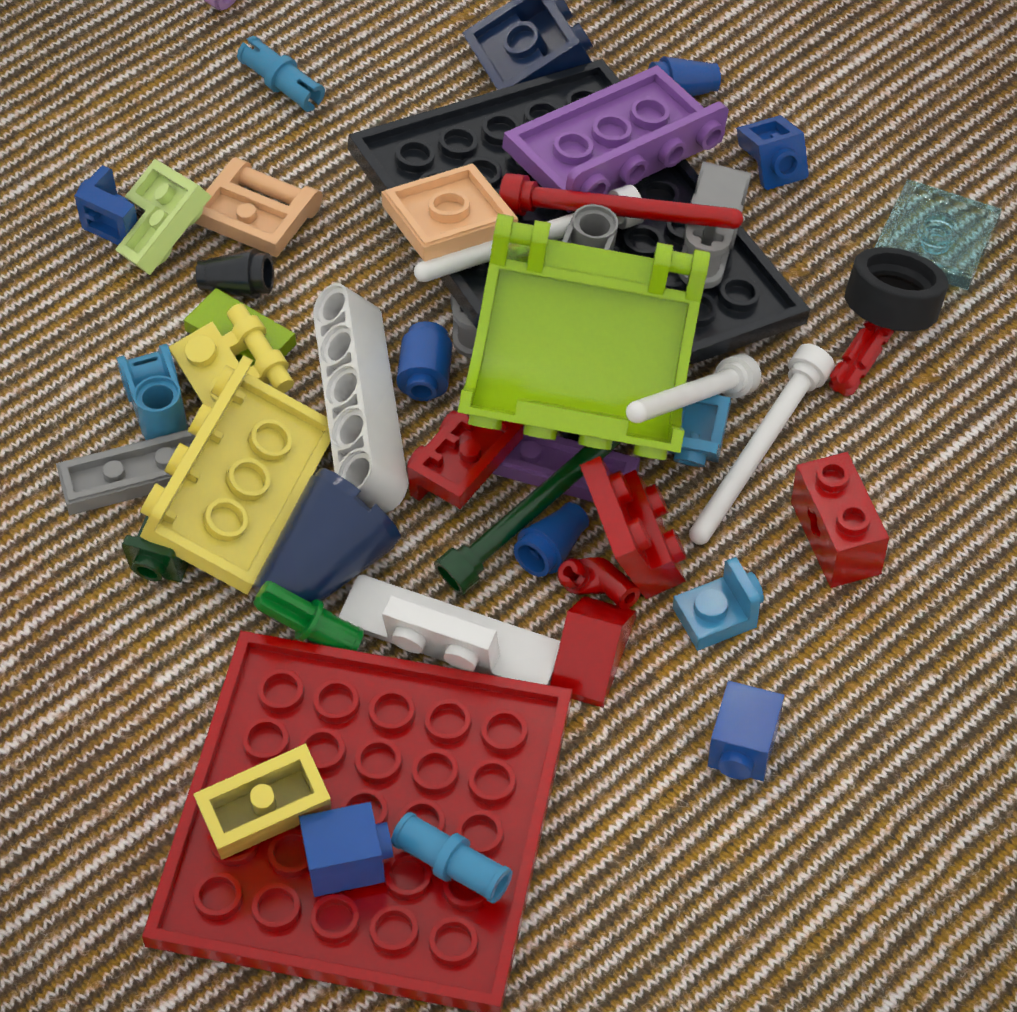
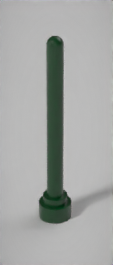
[434,441,622,596]

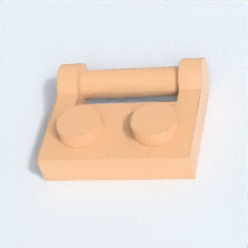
[195,157,323,257]

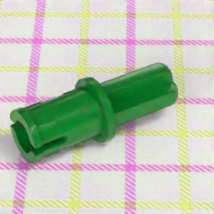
[253,581,364,651]

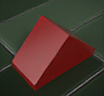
[550,596,637,708]

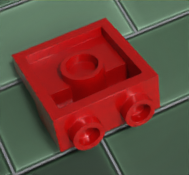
[580,456,687,599]

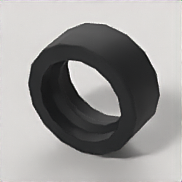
[844,247,948,332]

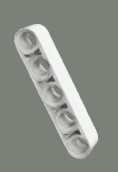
[313,283,408,513]

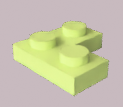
[115,159,212,275]

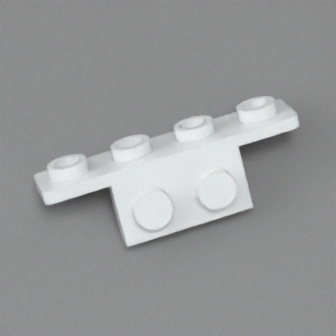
[339,575,560,685]

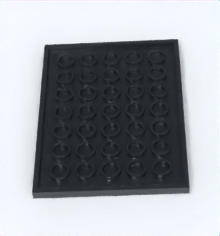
[348,59,811,366]

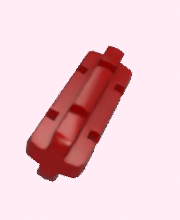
[829,320,894,397]

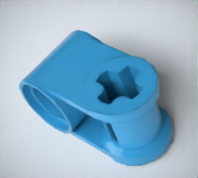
[116,343,188,440]

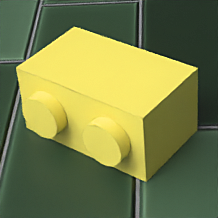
[193,744,332,860]

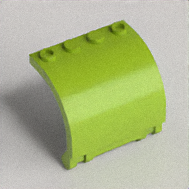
[458,213,710,460]

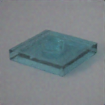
[874,179,1002,290]

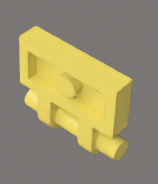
[169,303,294,408]

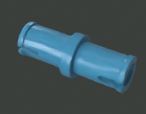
[237,36,325,112]
[391,812,513,904]

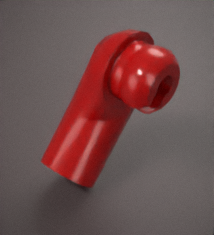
[557,557,641,609]

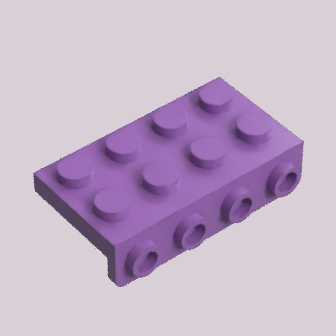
[502,65,729,213]

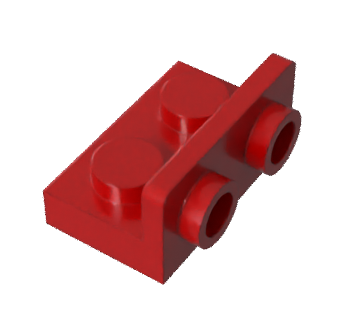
[406,410,524,509]

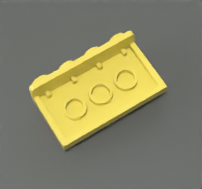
[140,355,330,595]

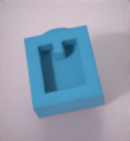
[673,557,764,651]

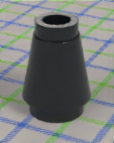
[196,248,274,299]

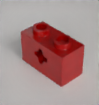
[791,451,889,588]

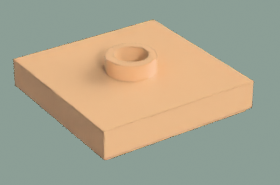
[381,164,518,262]

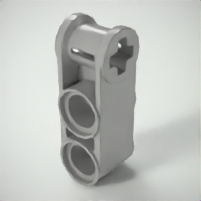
[678,161,752,289]

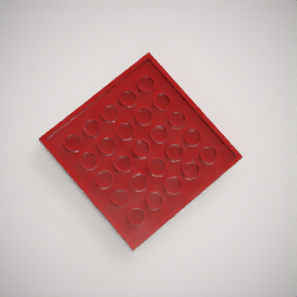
[142,631,572,1012]

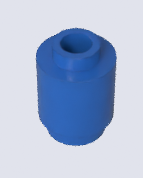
[396,321,453,401]

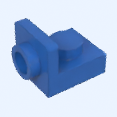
[736,115,809,190]
[74,165,138,245]

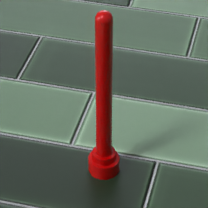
[499,173,744,229]

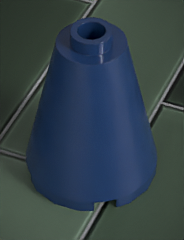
[253,468,401,623]

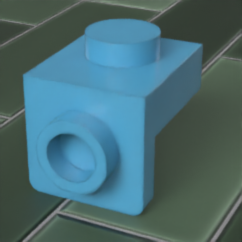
[667,395,731,467]

